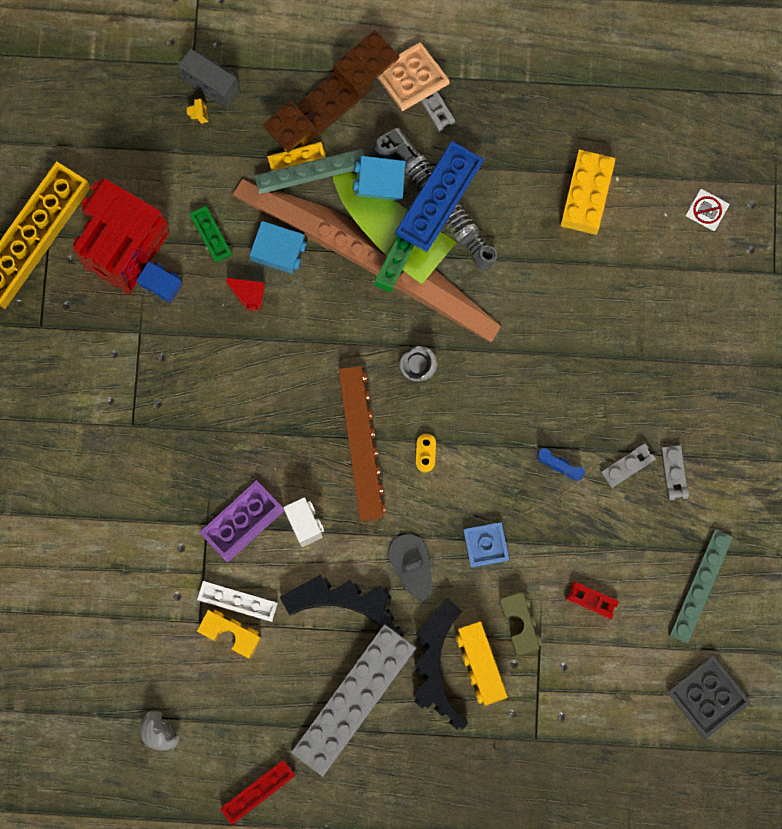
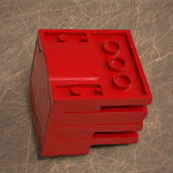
[73,178,169,295]

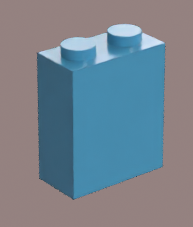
[352,156,406,201]
[249,221,308,274]

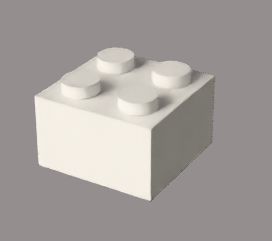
[283,497,324,547]

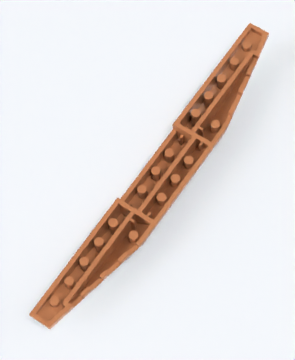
[233,179,501,343]

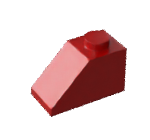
[226,278,266,311]

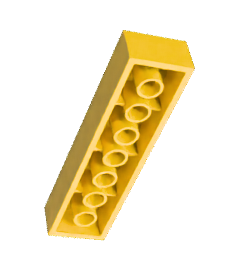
[0,161,91,309]

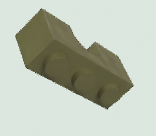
[499,592,542,657]

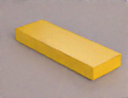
[267,142,326,171]

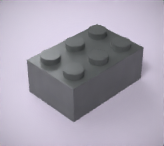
[178,49,240,109]

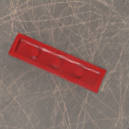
[220,760,296,825]

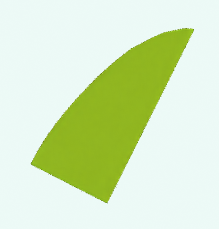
[333,172,457,284]

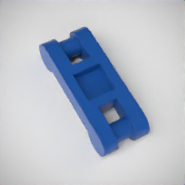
[538,448,585,481]

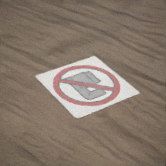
[686,189,730,231]

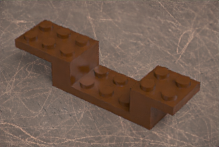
[263,30,400,153]

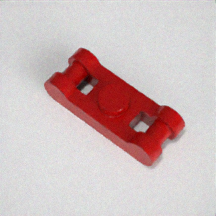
[565,581,619,620]

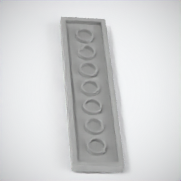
[291,625,416,777]

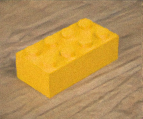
[560,150,616,235]
[455,621,507,707]

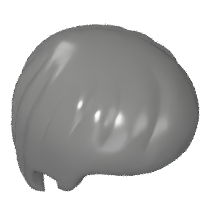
[399,346,438,382]
[141,711,180,751]

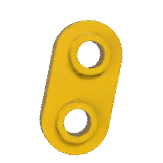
[416,434,436,473]

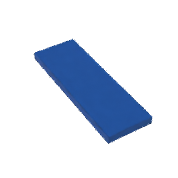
[395,141,484,253]

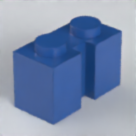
[136,261,183,304]

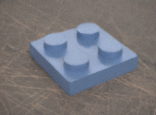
[463,522,509,568]

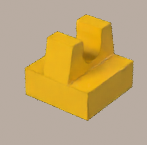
[186,99,209,123]

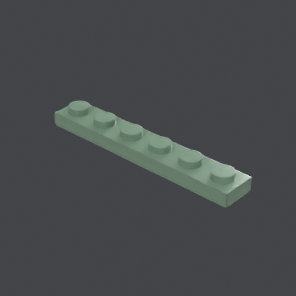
[254,149,365,194]
[669,529,733,644]

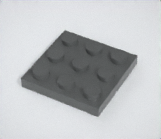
[667,656,751,740]

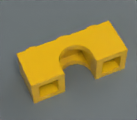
[197,609,261,660]

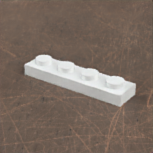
[197,581,278,622]

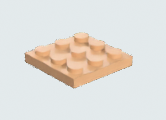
[378,42,450,111]

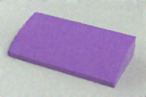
[199,480,284,563]

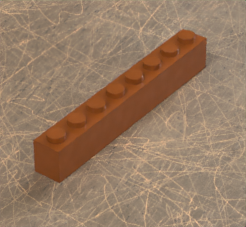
[338,366,386,523]

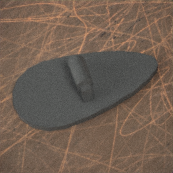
[389,534,432,601]

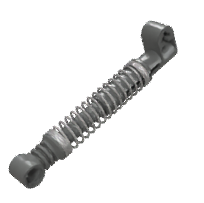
[372,128,497,271]

